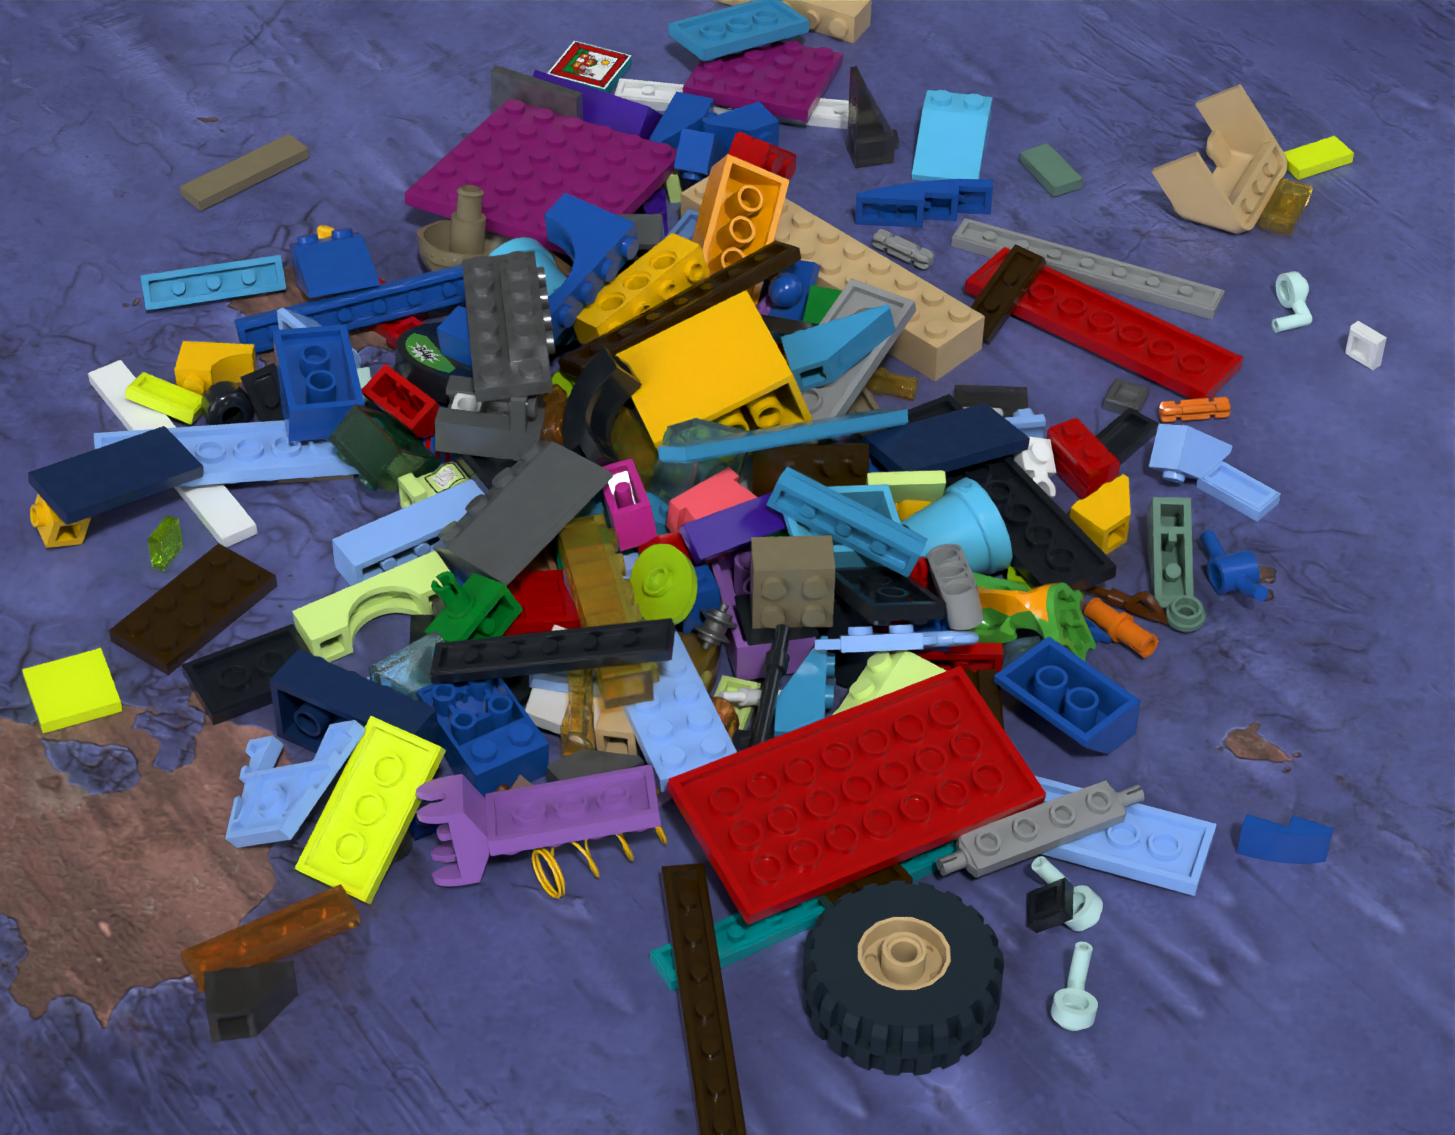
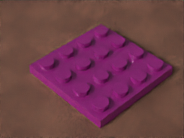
[683,41,843,122]

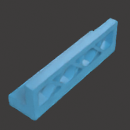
[140,255,287,311]
[766,467,928,578]

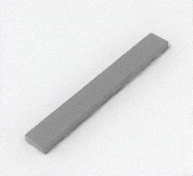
[951,218,1225,320]

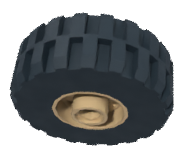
[802,880,1004,1076]

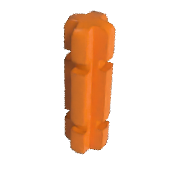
[1158,396,1231,423]

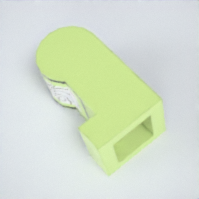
[398,462,470,508]

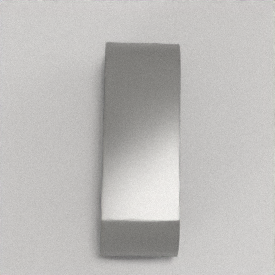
[927,544,984,630]

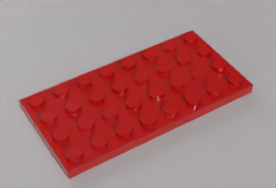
[667,666,1047,925]

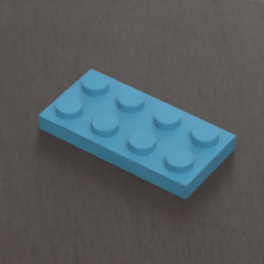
[668,0,810,61]

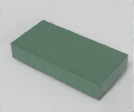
[1019,143,1083,197]

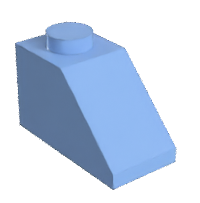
[1149,424,1232,483]

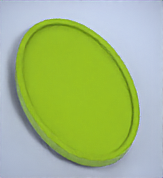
[630,544,698,625]

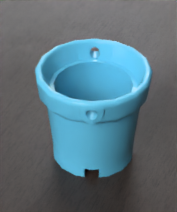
[900,477,1013,592]

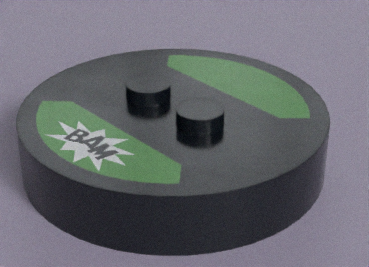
[394,322,473,404]

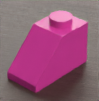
[601,458,657,551]

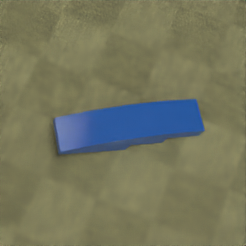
[855,179,993,228]

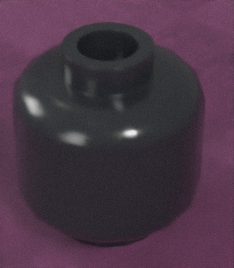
[201,381,253,425]

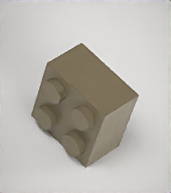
[750,535,835,629]

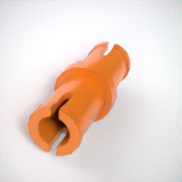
[1083,597,1159,658]

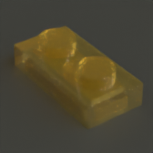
[1259,178,1313,235]

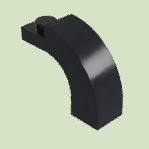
[562,347,642,467]

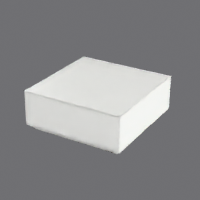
[1345,321,1387,370]

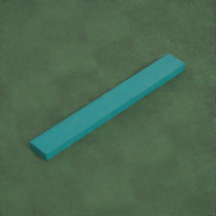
[650,838,958,991]

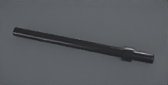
[750,624,792,747]

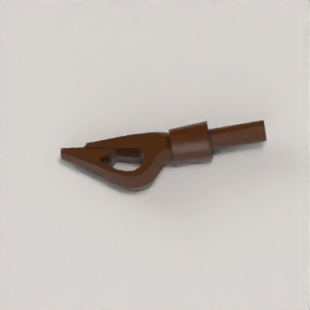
[1085,585,1170,626]

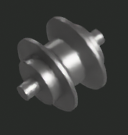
[693,603,738,650]

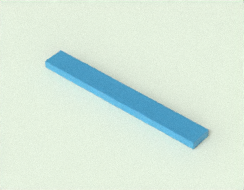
[658,409,908,463]

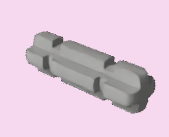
[872,229,935,270]

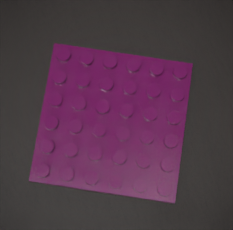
[404,99,678,256]

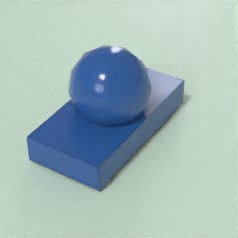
[768,260,820,321]

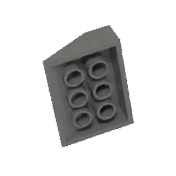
[432,441,614,586]

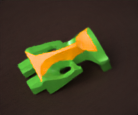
[961,572,1096,661]

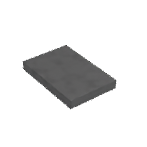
[490,65,583,121]

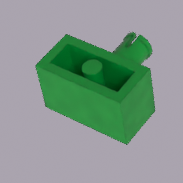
[424,571,523,645]

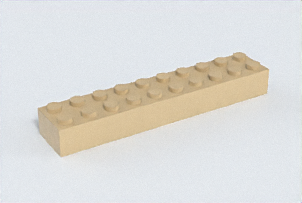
[681,176,985,382]

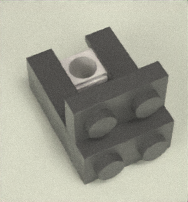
[435,375,560,461]

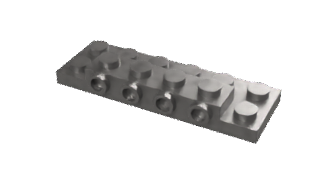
[462,251,556,402]

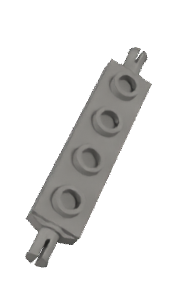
[936,780,1145,878]

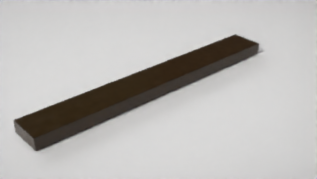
[558,240,801,378]
[661,863,747,1135]

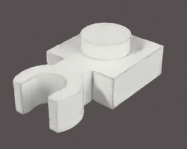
[1013,437,1056,499]

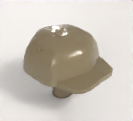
[417,185,514,272]

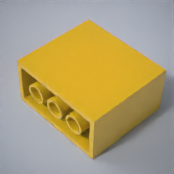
[616,290,813,491]

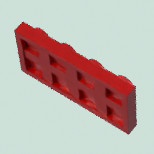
[502,569,584,636]

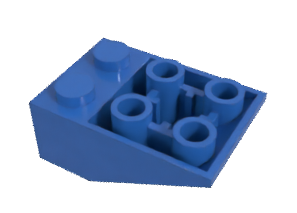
[416,678,549,798]

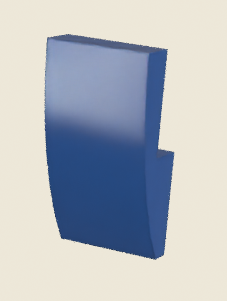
[1237,814,1334,864]

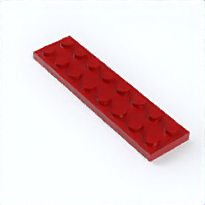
[965,247,1243,400]

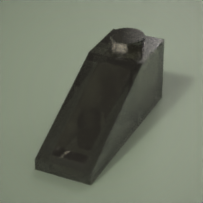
[847,66,899,168]

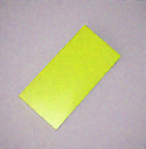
[294,716,446,905]

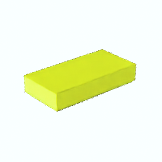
[1284,136,1354,180]
[125,372,203,425]

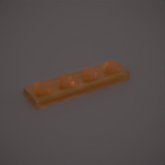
[180,884,361,993]

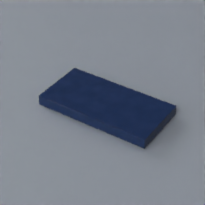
[862,403,1030,473]
[28,426,203,525]

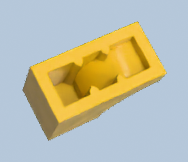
[174,341,258,396]

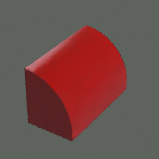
[361,364,440,437]

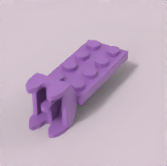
[416,764,662,886]

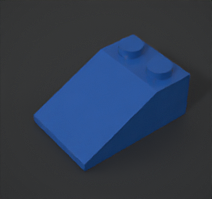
[289,228,380,298]
[272,324,365,442]

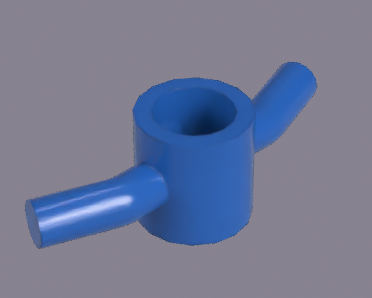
[1200,530,1268,601]

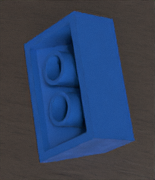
[993,636,1141,754]

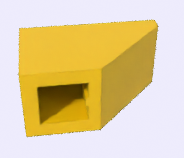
[1069,474,1131,555]

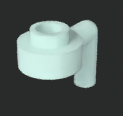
[1271,271,1313,333]
[1032,856,1103,931]
[1051,942,1098,1031]

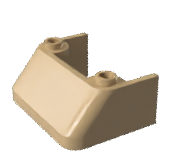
[1152,84,1287,234]

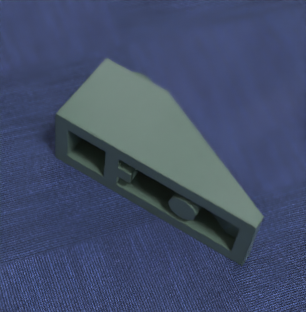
[1147,497,1194,610]

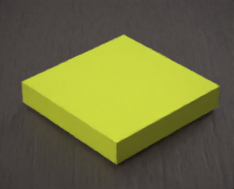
[22,648,123,734]

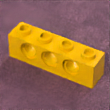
[573,233,710,345]

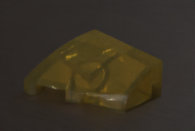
[560,668,595,757]

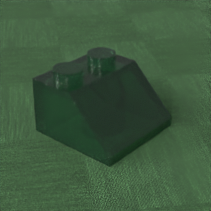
[328,404,441,492]

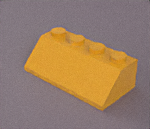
[692,154,790,306]

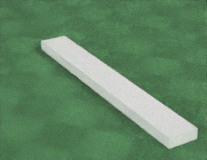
[614,78,875,132]
[88,360,258,547]

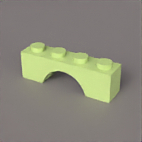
[292,550,450,662]

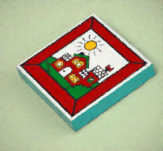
[547,41,632,93]

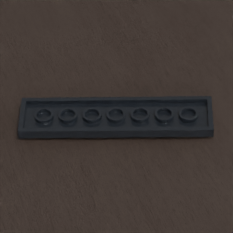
[887,394,1116,592]

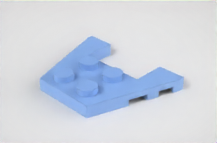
[225,720,366,848]

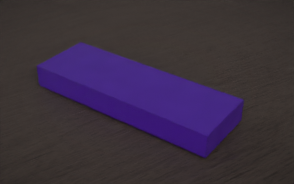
[679,492,788,564]

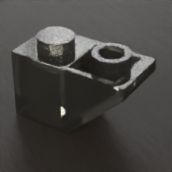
[204,960,298,1043]

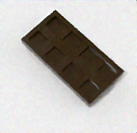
[109,543,277,676]

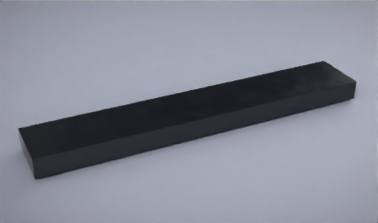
[430,618,676,684]

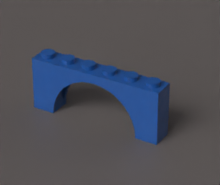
[436,193,639,368]

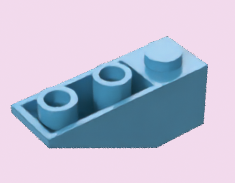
[781,304,896,392]
[774,636,835,738]

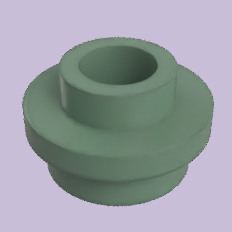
[1166,595,1206,632]

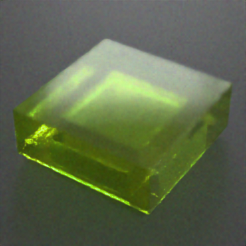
[147,515,184,571]

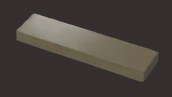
[179,134,310,211]

